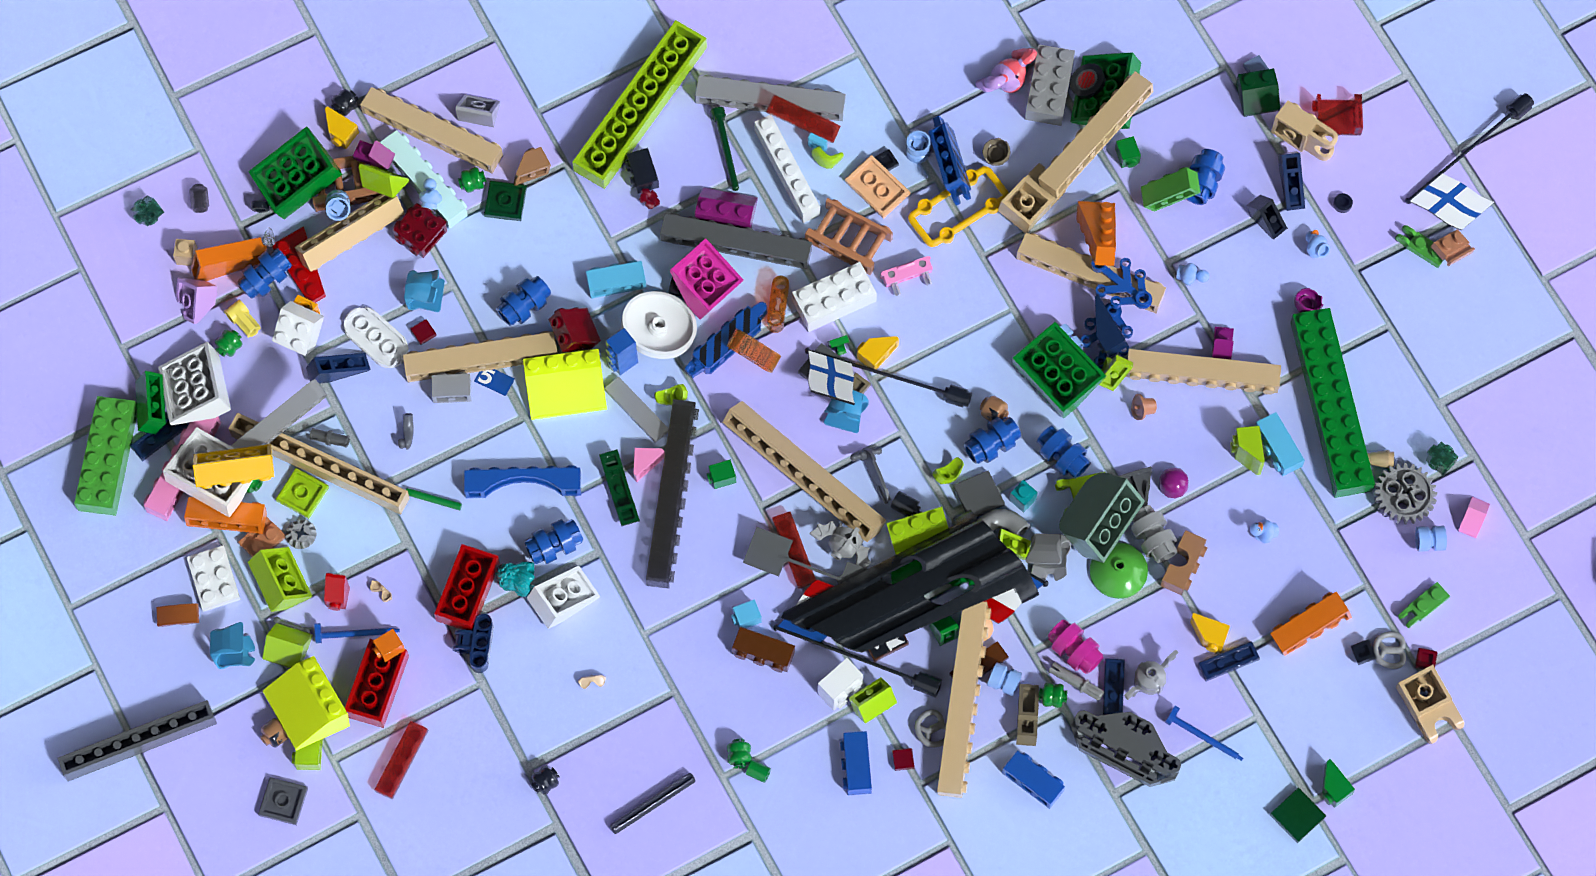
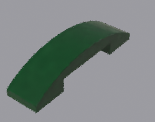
[599,449,640,527]

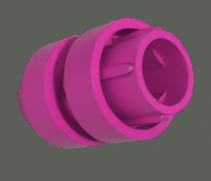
[1047,620,1103,674]

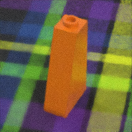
[191,237,267,281]

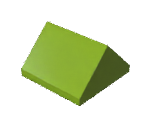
[359,164,409,198]
[262,623,313,668]

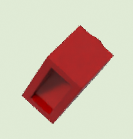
[324,573,350,611]

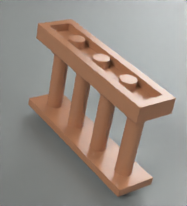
[312,155,381,212]
[805,198,893,275]

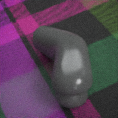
[398,413,414,450]

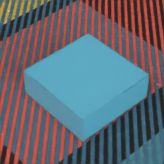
[808,133,827,152]

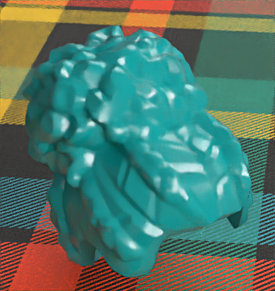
[495,561,535,597]

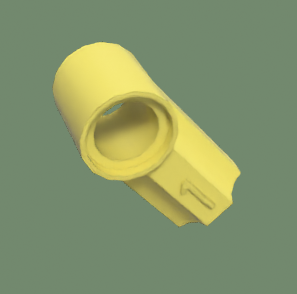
[224,299,261,338]

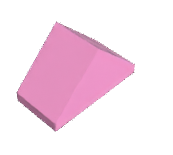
[633,448,665,482]
[1458,497,1490,538]

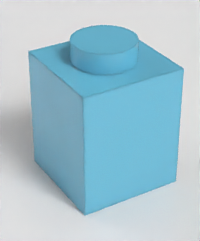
[731,599,762,629]

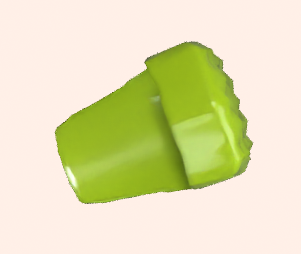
[811,146,844,169]
[654,384,688,406]
[932,457,964,484]

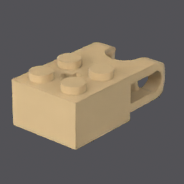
[1271,100,1338,161]
[998,163,1066,233]
[1396,665,1464,744]

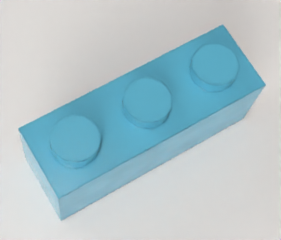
[586,260,647,299]
[1255,412,1305,477]

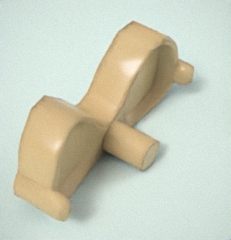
[370,580,392,602]
[578,674,606,689]

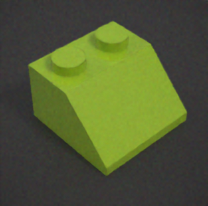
[1230,426,1265,475]

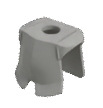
[1025,533,1071,581]

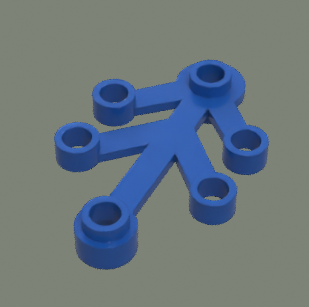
[1091,258,1152,309]
[1081,303,1133,370]

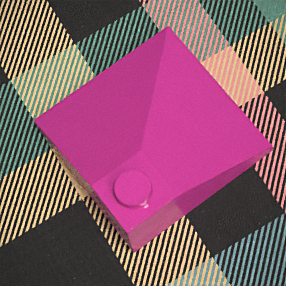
[669,239,744,320]

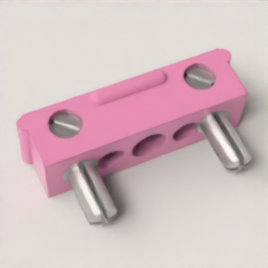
[880,256,933,296]

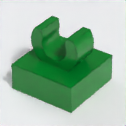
[827,335,849,355]

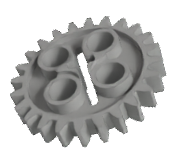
[1374,463,1438,525]

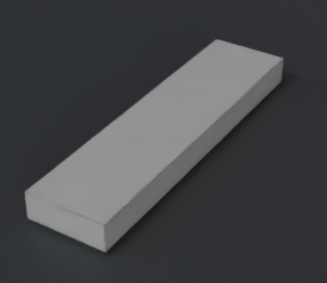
[604,376,669,443]

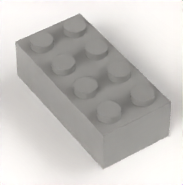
[1025,44,1075,126]

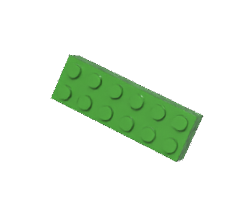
[74,396,137,516]

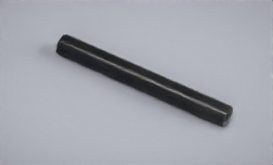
[610,773,696,834]

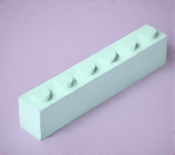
[380,130,467,229]

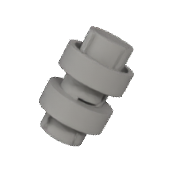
[1131,505,1177,563]

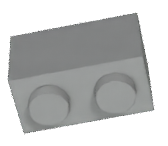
[432,372,472,403]

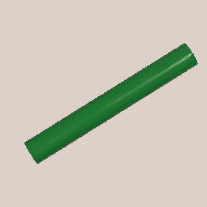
[406,488,462,511]

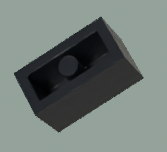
[624,148,659,194]

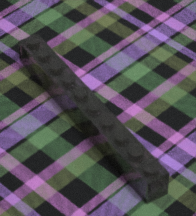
[646,399,700,589]

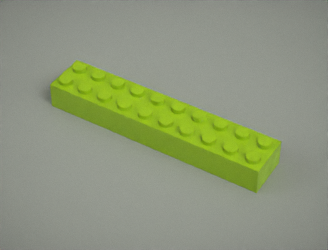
[572,20,707,190]

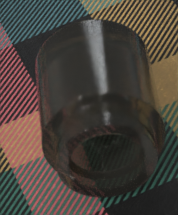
[189,184,210,213]

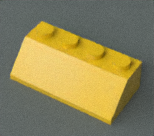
[193,444,274,489]

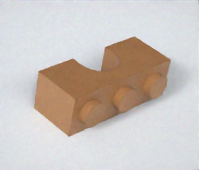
[1160,530,1208,596]

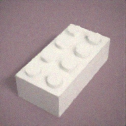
[792,262,877,332]

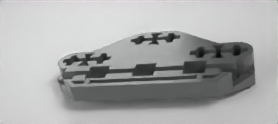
[1071,710,1181,787]

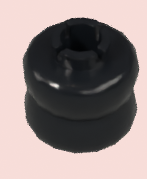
[331,89,359,116]
[530,766,560,795]

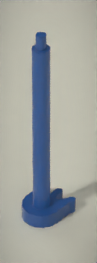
[314,623,400,644]
[1165,705,1243,761]

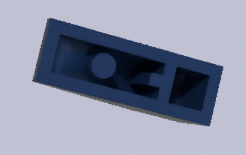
[1278,151,1305,211]
[1095,295,1128,358]
[306,353,371,384]

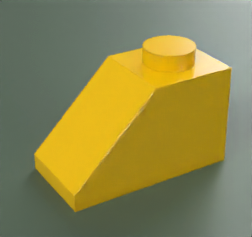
[325,106,359,149]
[857,336,899,370]
[1190,613,1230,653]

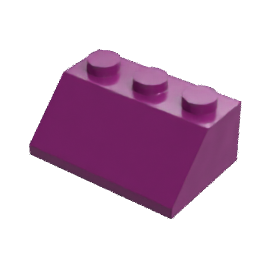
[695,187,758,228]

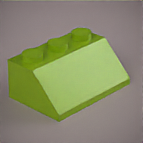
[886,507,948,555]
[248,547,312,612]

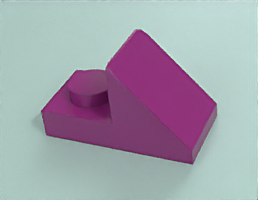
[353,140,395,171]
[1212,326,1234,360]

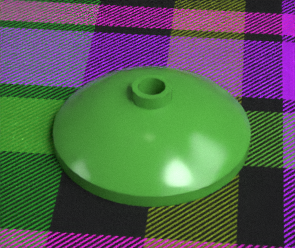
[1089,542,1148,599]

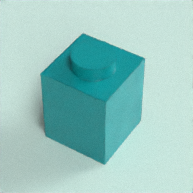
[1009,480,1038,513]

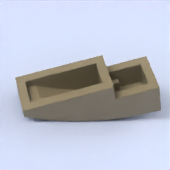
[1016,684,1039,746]

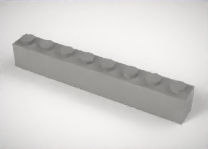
[695,75,846,122]

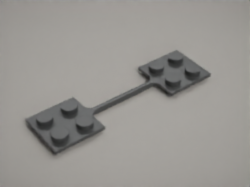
[743,527,883,584]

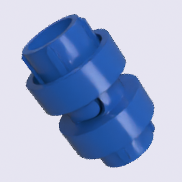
[1187,149,1225,205]
[237,248,292,299]
[496,276,551,326]
[964,417,1021,464]
[1036,425,1091,479]
[524,519,583,564]

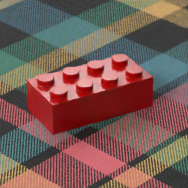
[434,544,500,631]
[345,639,409,728]

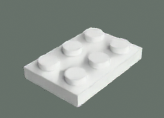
[187,545,241,612]

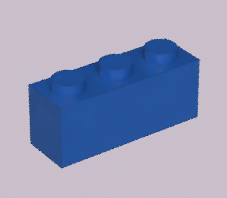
[605,328,638,376]
[840,731,872,795]
[1002,750,1065,809]

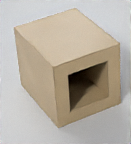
[173,239,198,266]

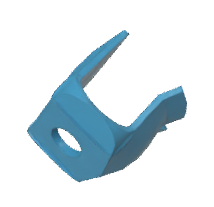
[404,269,445,313]
[824,390,869,433]
[210,622,255,669]

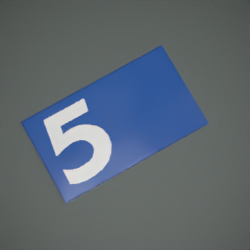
[474,369,515,396]

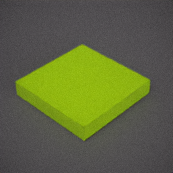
[275,468,329,519]

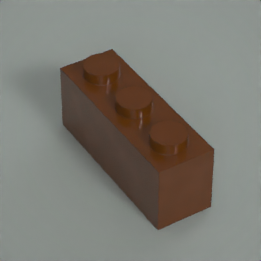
[732,627,795,673]

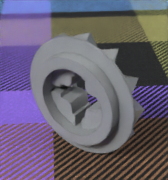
[285,519,317,549]

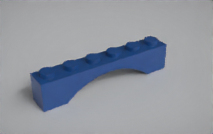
[464,465,581,498]

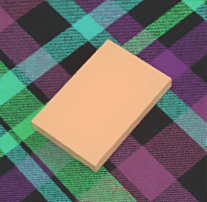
[844,155,910,219]

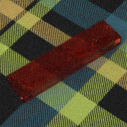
[766,95,841,143]
[772,511,816,589]
[374,721,429,800]

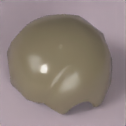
[982,138,1011,166]

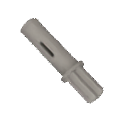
[1049,662,1104,700]

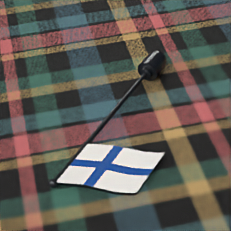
[1405,93,1534,230]
[805,347,972,408]

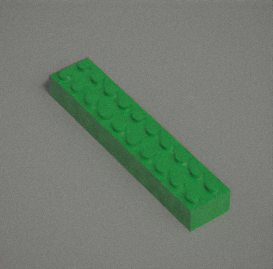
[1290,308,1375,498]

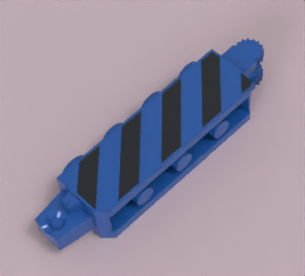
[929,115,971,206]
[685,302,767,378]

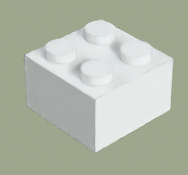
[272,301,324,356]
[818,658,863,711]

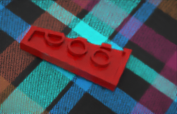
[271,226,326,303]

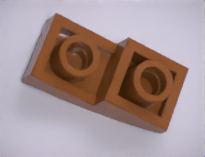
[156,603,199,627]

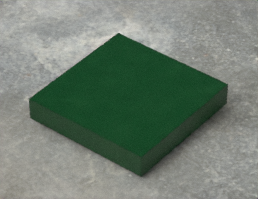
[484,181,527,221]
[1270,787,1326,843]

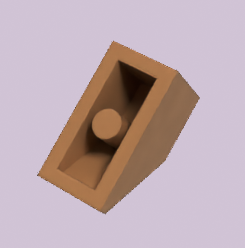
[514,147,551,186]

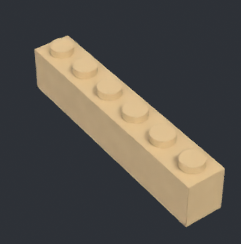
[295,194,405,272]

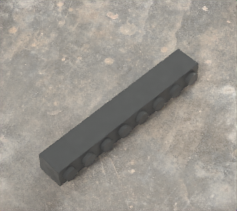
[660,213,812,269]
[57,700,217,782]

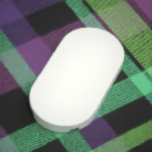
[344,307,409,368]

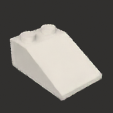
[527,566,600,629]

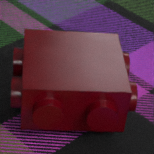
[393,203,447,258]
[548,307,601,352]

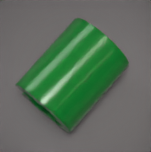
[746,760,771,783]

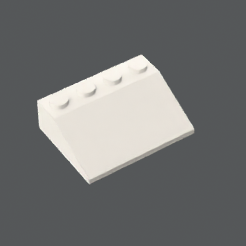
[158,342,231,425]
[163,427,252,517]

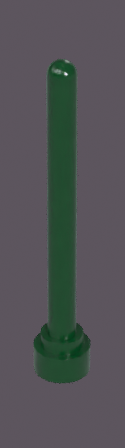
[710,107,739,191]

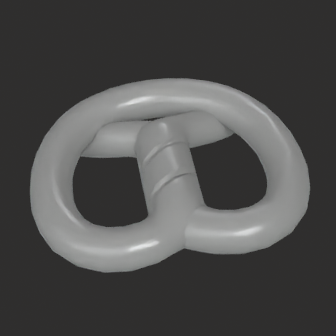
[1373,631,1406,669]
[914,709,946,748]

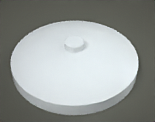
[621,291,697,359]

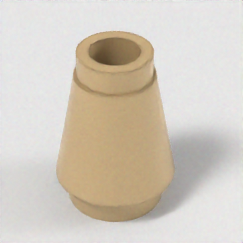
[1367,450,1394,469]

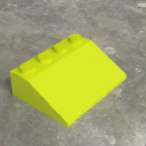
[523,349,607,420]
[262,656,350,751]

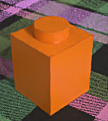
[373,629,405,662]

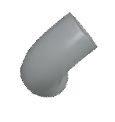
[978,509,1030,536]

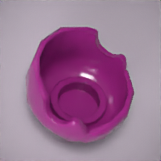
[1294,288,1324,313]
[1160,467,1189,499]

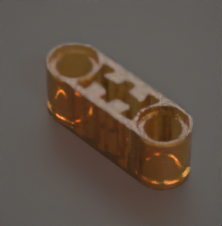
[767,275,789,333]
[726,329,781,373]

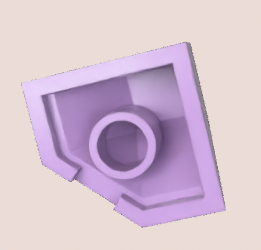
[176,278,217,324]

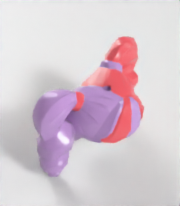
[976,48,1037,93]

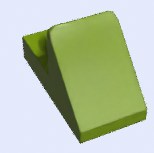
[1099,355,1133,391]
[998,529,1031,560]

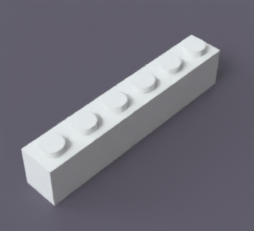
[754,115,820,223]

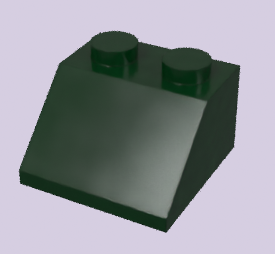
[1236,68,1280,117]

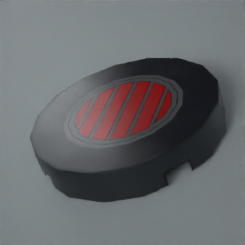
[1070,64,1106,99]

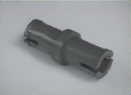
[309,428,350,448]

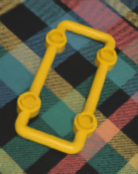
[908,166,1009,247]

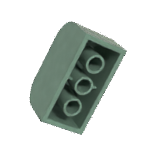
[1059,473,1145,563]

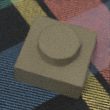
[853,372,871,394]

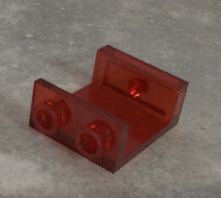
[1312,94,1363,136]

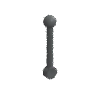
[273,617,312,633]

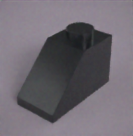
[1246,195,1288,239]

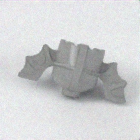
[809,521,871,569]
[1124,649,1179,700]

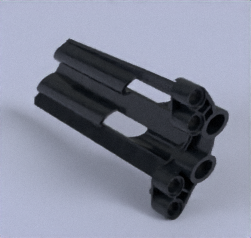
[781,509,1039,653]

